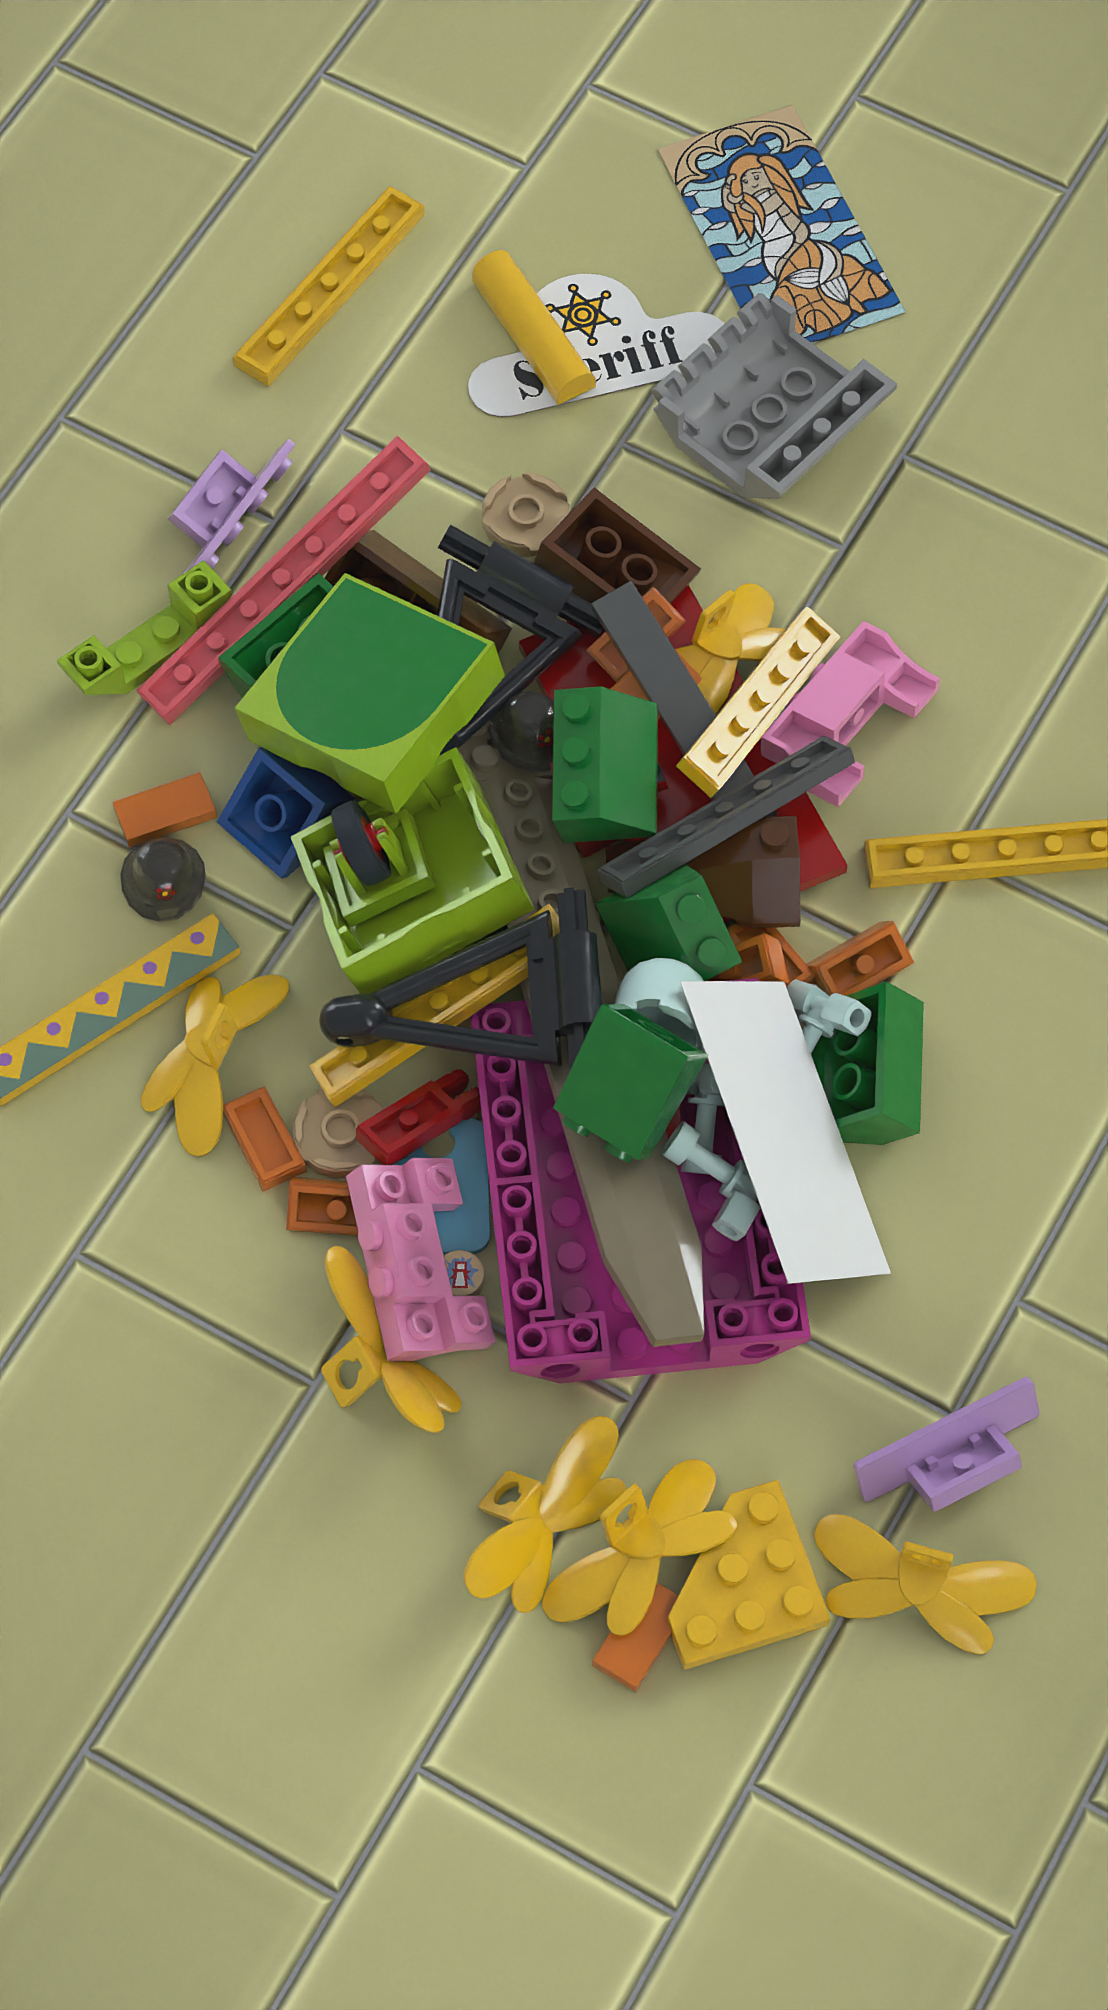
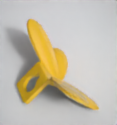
[675,583,786,714]
[141,974,290,1156]
[321,1246,462,1433]
[464,1416,626,1613]
[542,1459,737,1636]
[814,1514,1037,1654]

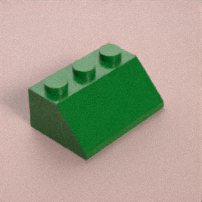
[218,573,334,698]
[552,686,658,843]
[811,981,924,1145]

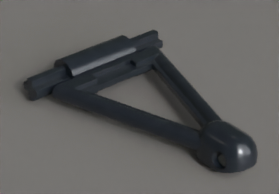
[437,524,603,756]
[319,887,602,1070]

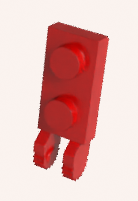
[356,1069,481,1165]

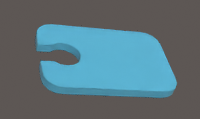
[393,1118,490,1255]

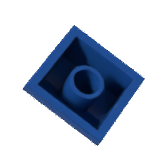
[217,747,355,878]

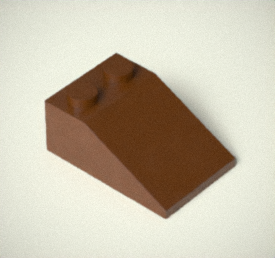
[534,487,701,604]

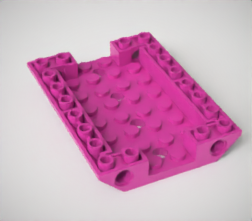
[471,978,811,1384]

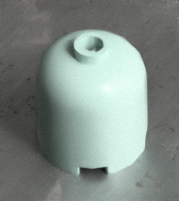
[614,958,705,1053]

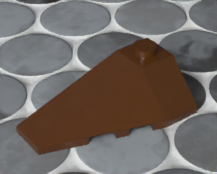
[605,816,801,929]

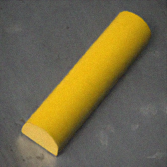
[472,250,596,405]

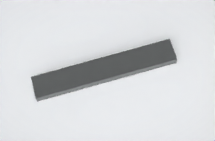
[591,581,778,817]
[597,736,855,898]

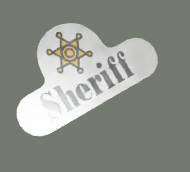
[468,274,725,417]

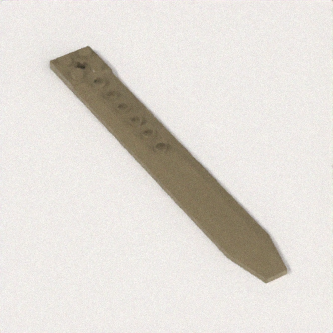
[458,704,704,1347]

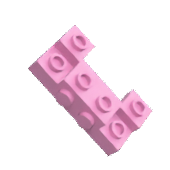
[761,621,940,807]
[346,1158,496,1362]

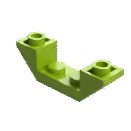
[57,560,232,695]

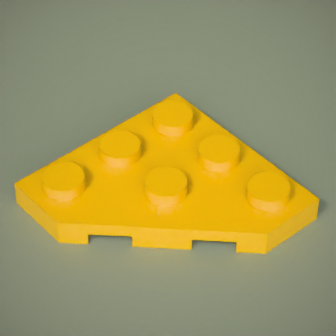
[667,1480,831,1670]

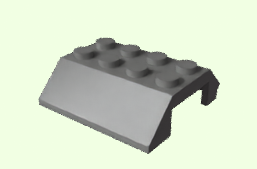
[651,293,897,498]

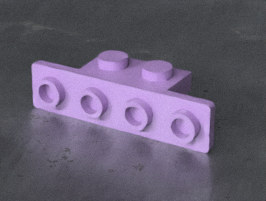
[168,439,295,574]
[853,1377,1039,1512]

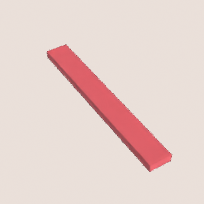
[136,436,431,725]

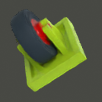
[323,801,436,927]

